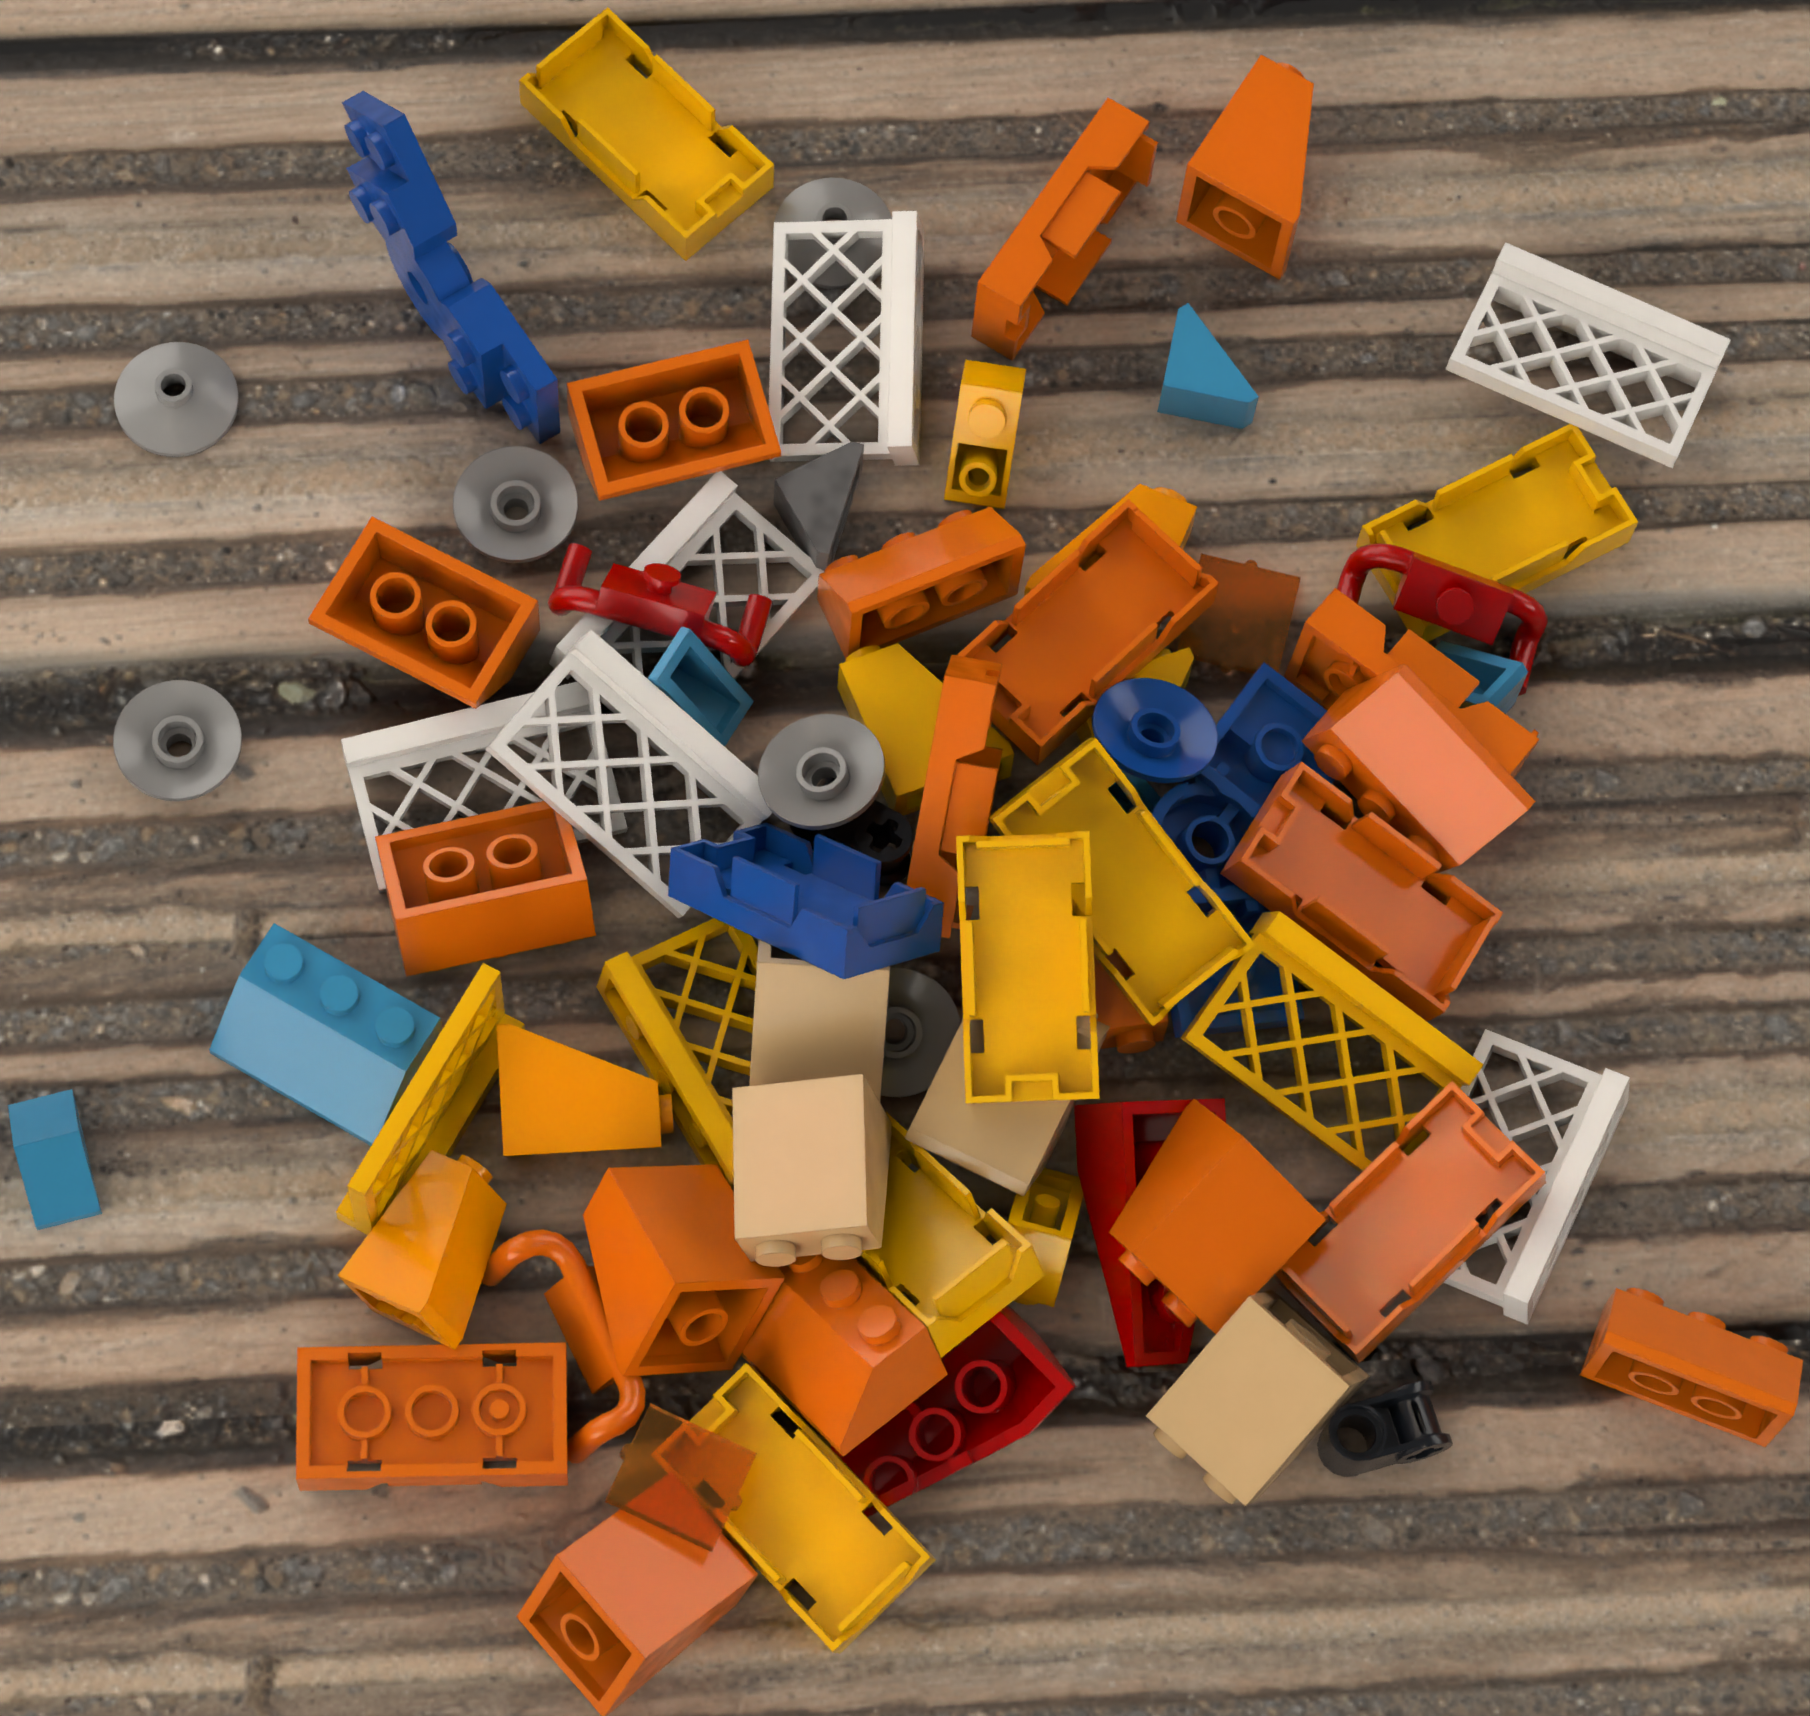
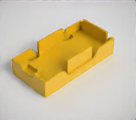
[519,7,774,261]
[1356,424,1638,642]
[988,738,1256,1026]
[956,831,1100,1103]
[854,1111,1044,1358]
[650,1363,936,1654]

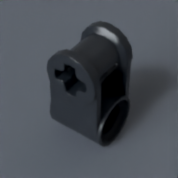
[790,777,913,886]
[1317,1380,1453,1477]

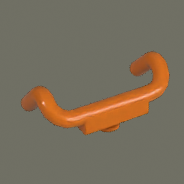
[481,1229,646,1464]

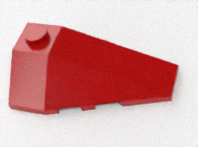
[1074,1098,1226,1367]
[830,1305,1076,1518]

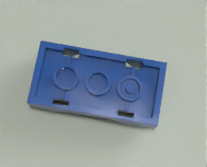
[668,823,944,979]

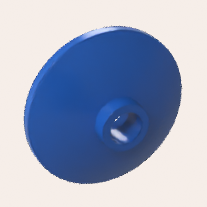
[1092,678,1218,783]

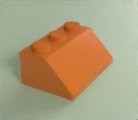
[567,339,781,501]
[817,507,1026,659]
[308,516,540,709]
[1302,664,1536,873]
[375,801,596,977]
[741,1254,948,1457]
[1580,1288,1803,1447]

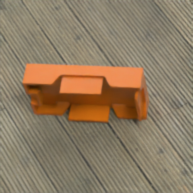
[971,98,1158,361]
[957,499,1219,766]
[1284,588,1539,778]
[906,655,1003,938]
[1220,761,1503,1022]
[1273,1081,1546,1364]
[296,1342,568,1491]

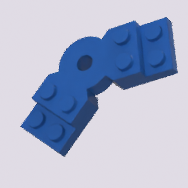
[342,91,560,445]
[1150,662,1335,1038]

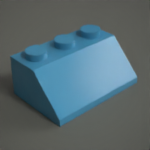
[209,923,442,1146]

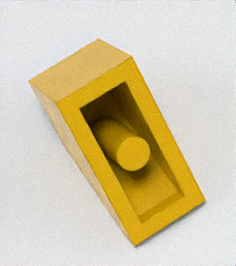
[1008,1168,1084,1307]

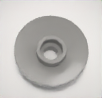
[773,178,892,290]
[114,342,239,457]
[453,446,578,563]
[113,680,242,801]
[758,714,886,830]
[881,968,960,1097]

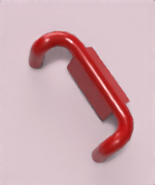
[548,543,773,667]
[1337,544,1548,696]

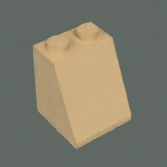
[749,939,890,1102]
[905,1013,1110,1197]
[732,1074,892,1267]
[1146,1289,1370,1506]

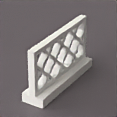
[769,211,925,466]
[1445,242,1731,468]
[549,471,825,679]
[485,629,772,918]
[341,681,628,893]
[1443,1029,1630,1325]

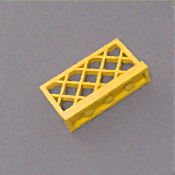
[1181,911,1484,1173]
[596,918,758,1192]
[336,963,525,1235]

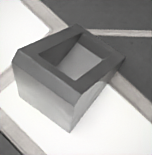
[774,441,864,570]

